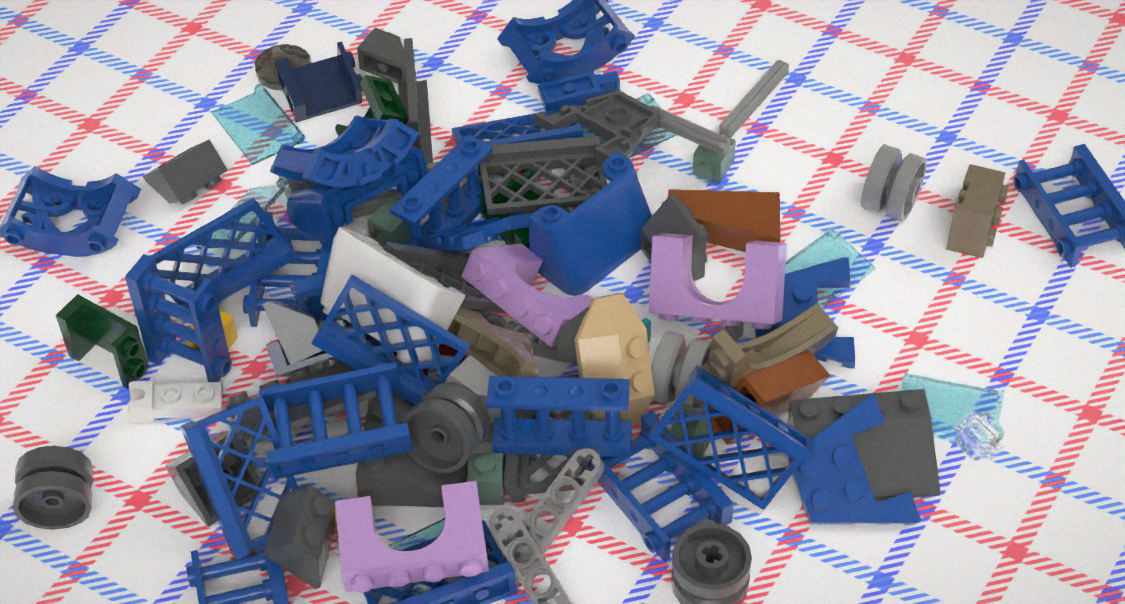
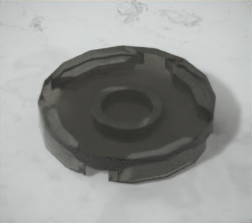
[254,44,311,91]

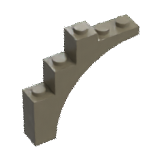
[700,303,839,388]
[446,308,538,377]

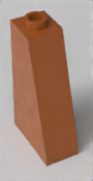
[662,189,781,252]
[711,351,831,445]

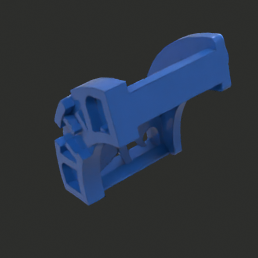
[497,0,635,84]
[270,115,419,187]
[0,166,142,257]

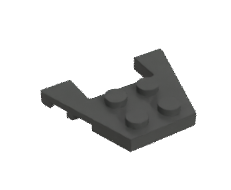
[535,90,660,163]

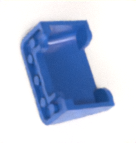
[286,146,427,248]
[528,151,652,296]

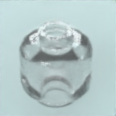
[954,410,1005,461]

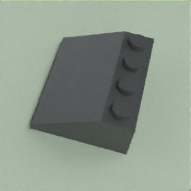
[222,357,378,447]
[788,389,941,506]
[356,390,468,507]

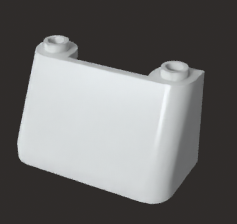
[320,227,466,363]

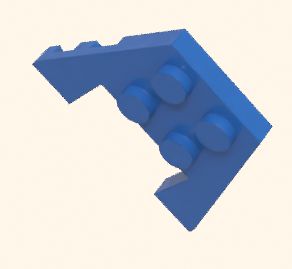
[420,212,535,252]
[755,257,855,369]
[787,394,921,525]

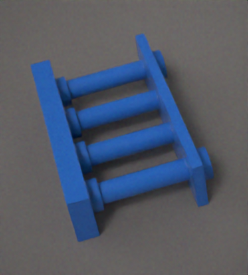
[390,135,493,247]
[1013,143,1125,268]
[243,211,331,327]
[125,254,232,382]
[258,362,414,479]
[486,376,632,457]
[590,411,734,562]
[186,534,289,604]

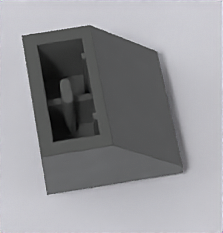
[641,194,709,281]

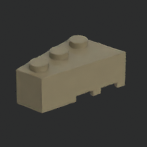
[946,164,1009,258]

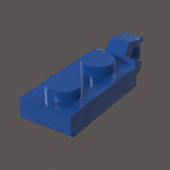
[537,71,620,111]

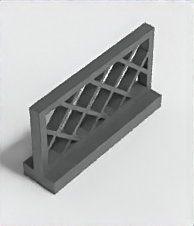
[398,38,433,165]
[478,136,607,215]
[383,242,508,314]
[503,374,593,503]

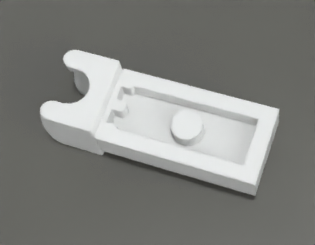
[128,381,222,423]

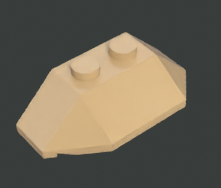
[574,293,655,426]

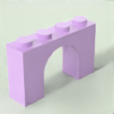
[649,233,787,329]
[461,244,592,347]
[335,481,489,593]

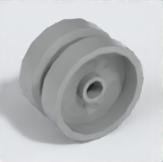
[861,144,927,221]
[651,331,711,408]

